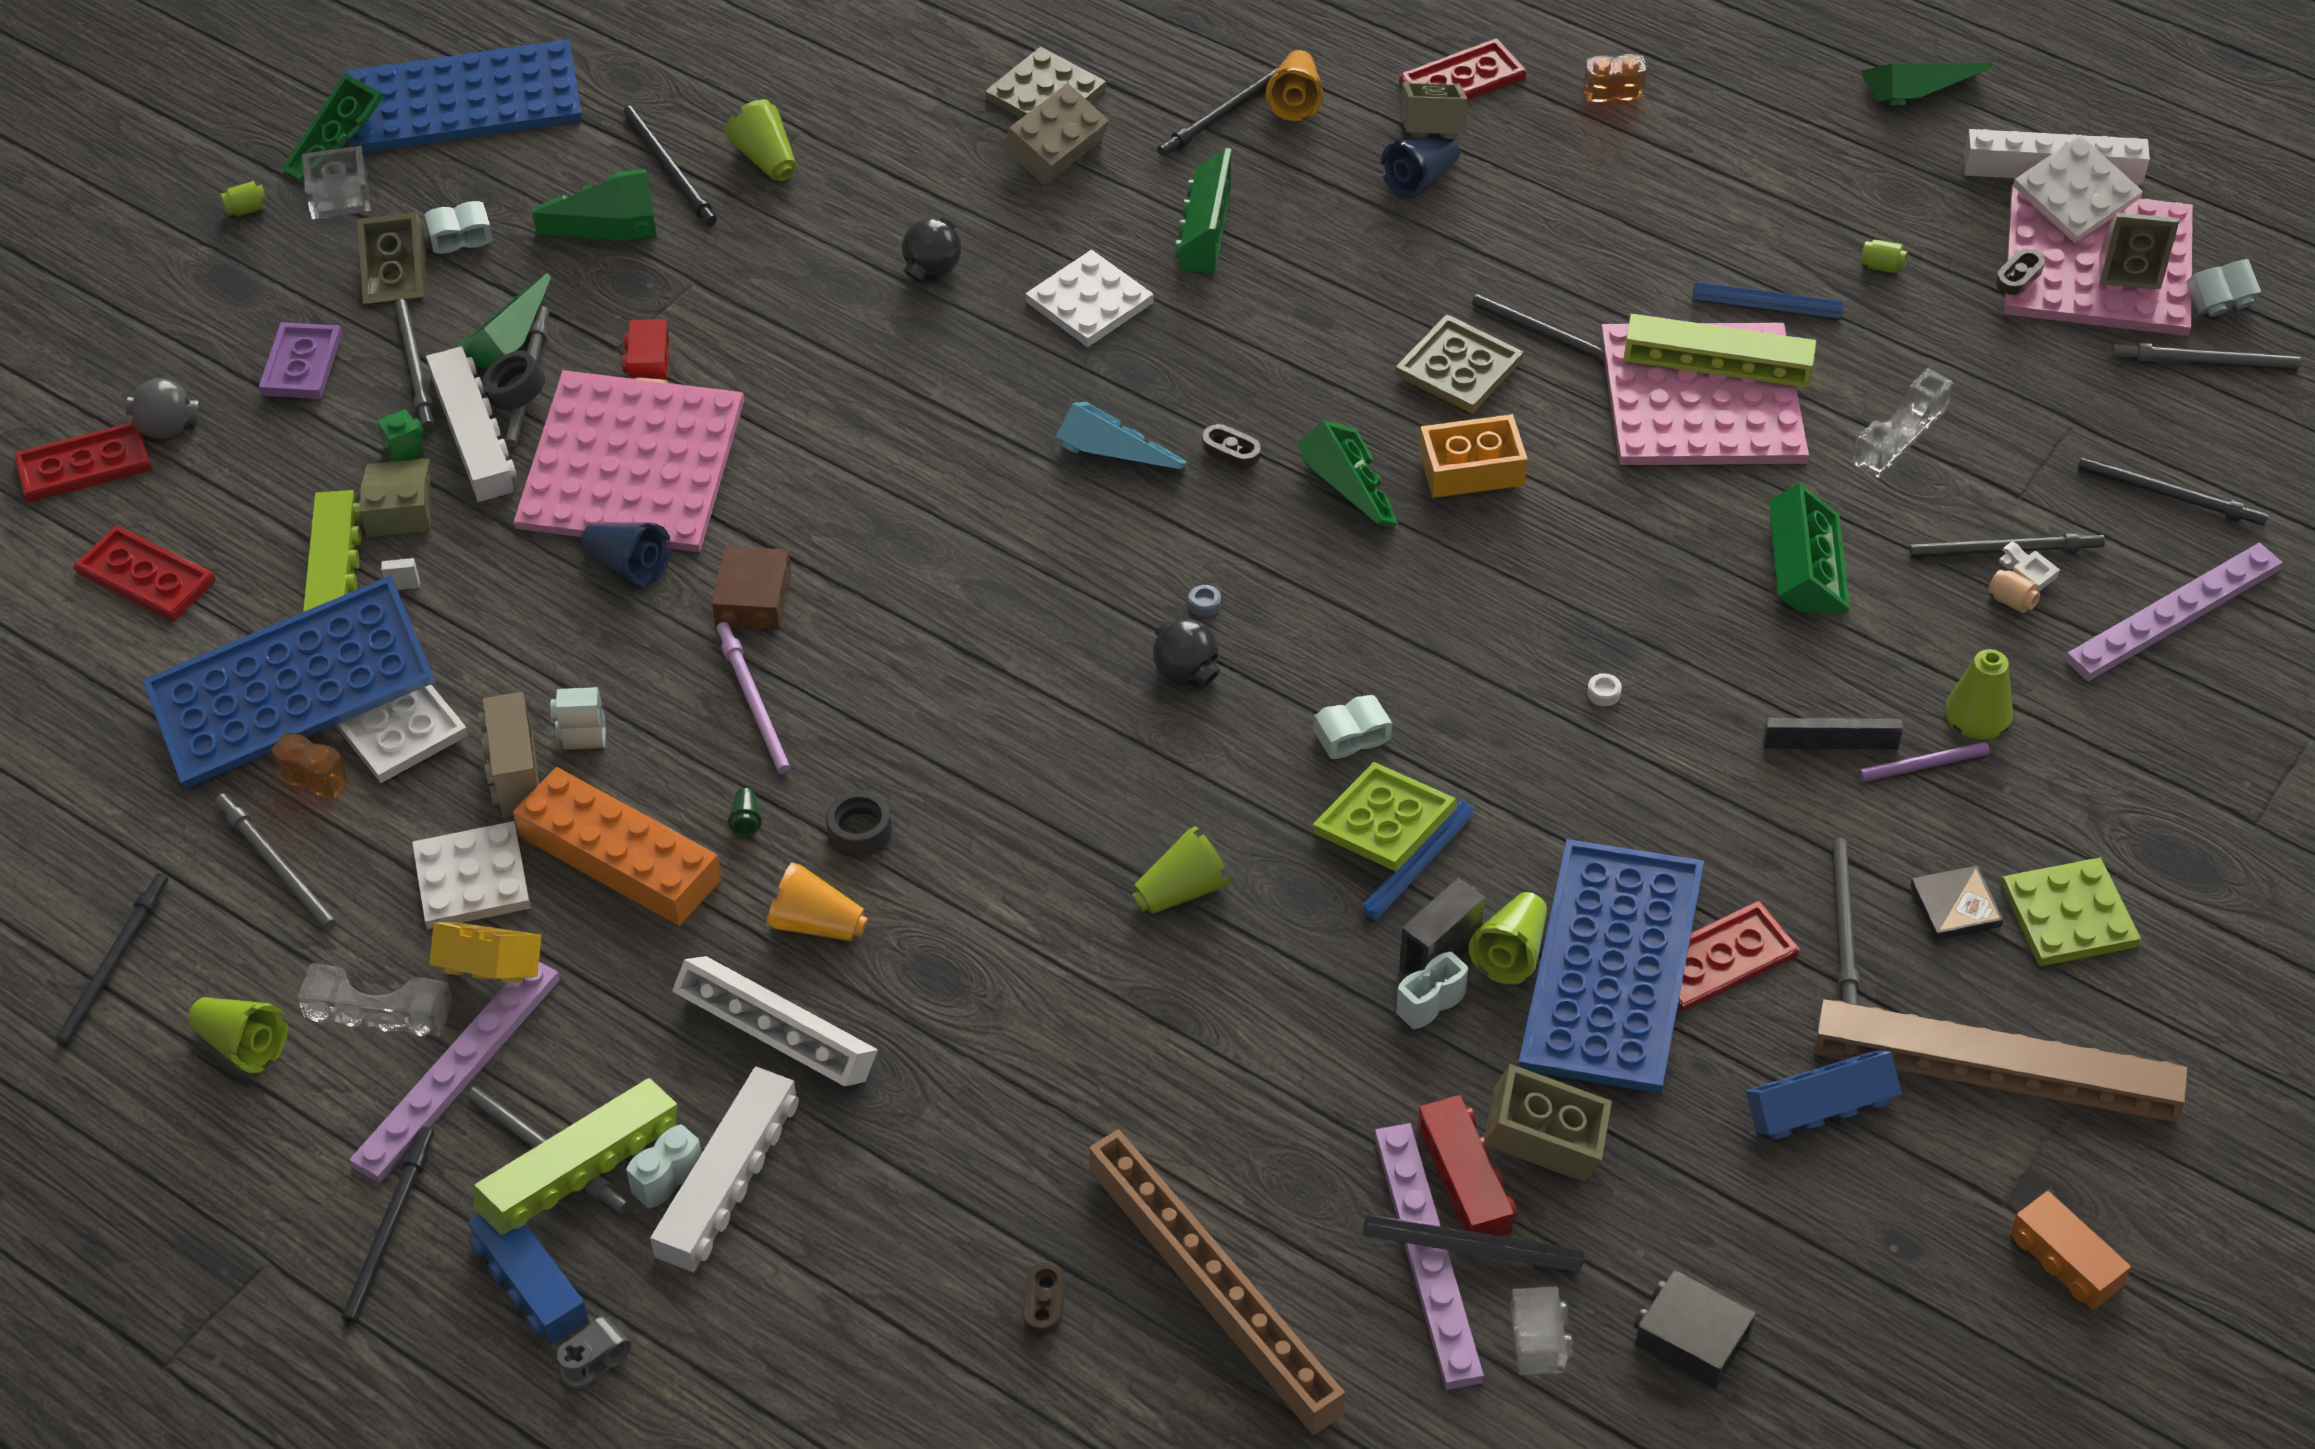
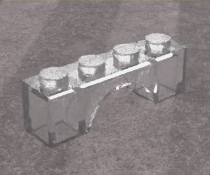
[1853,368,1954,478]
[298,963,453,1036]

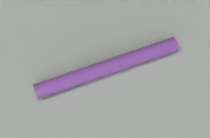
[1858,742,1990,783]

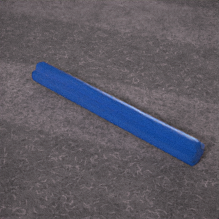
[1692,282,1844,319]
[1362,800,1474,920]

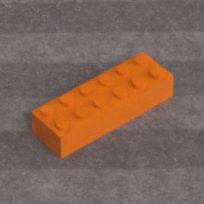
[513,767,722,926]

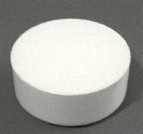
[1587,674,1622,706]

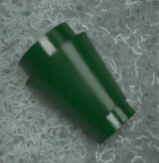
[728,788,762,838]

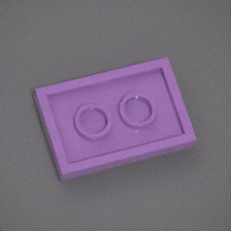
[259,322,342,399]

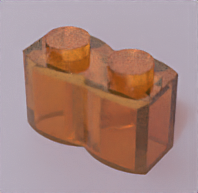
[1584,54,1646,102]
[271,733,348,798]

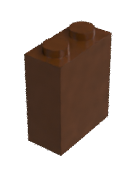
[712,546,791,629]

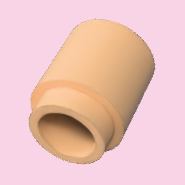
[1988,570,2040,613]

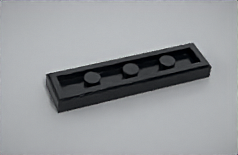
[1763,718,1903,750]

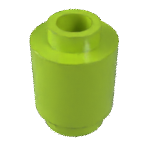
[221,181,267,217]
[1861,239,1908,274]

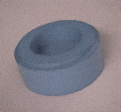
[1188,585,1221,617]

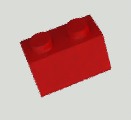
[622,319,670,381]

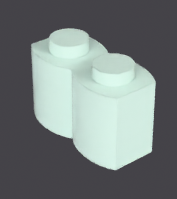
[424,201,492,253]
[2186,259,2261,317]
[550,687,606,750]
[1314,695,1392,759]
[1396,952,1468,1029]
[626,1124,702,1209]

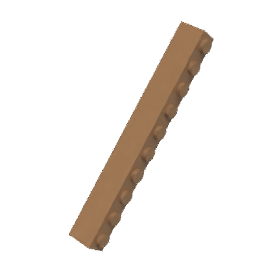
[1813,999,2187,1123]
[1089,1129,1345,1436]

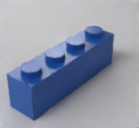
[1745,1050,1902,1139]
[468,1215,589,1345]

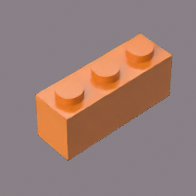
[2010,1191,2132,1310]

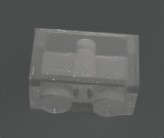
[1510,1286,1573,1375]

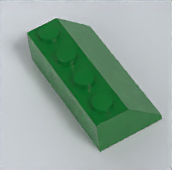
[1175,148,1231,273]
[1769,482,1850,613]

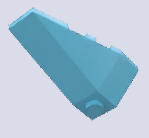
[1056,402,1188,469]

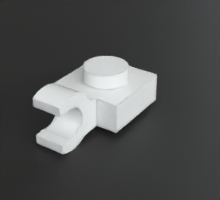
[1999,542,2060,592]

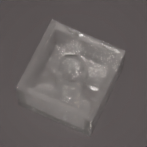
[302,146,371,219]

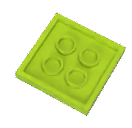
[1313,762,1457,872]
[2001,857,2141,967]

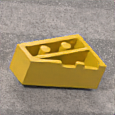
[429,922,541,984]

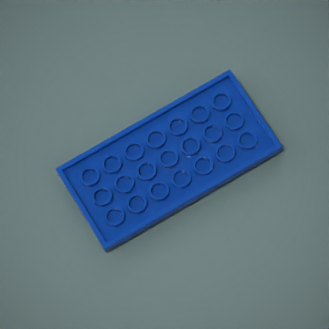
[343,40,583,154]
[143,575,436,789]
[1518,839,1704,1094]

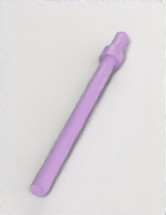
[716,622,790,774]

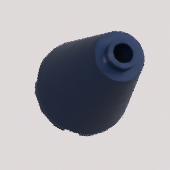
[1380,136,1460,198]
[581,522,671,587]

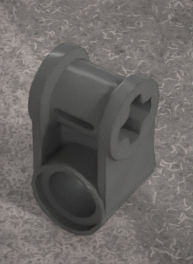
[557,1317,632,1389]

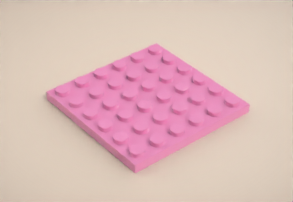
[2004,185,2192,336]
[1601,323,1809,465]
[514,370,744,552]

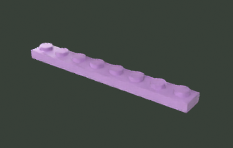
[2066,543,2282,682]
[349,962,560,1184]
[1375,1123,1484,1390]

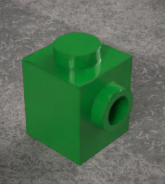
[377,409,425,462]

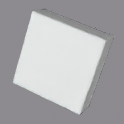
[381,558,420,590]

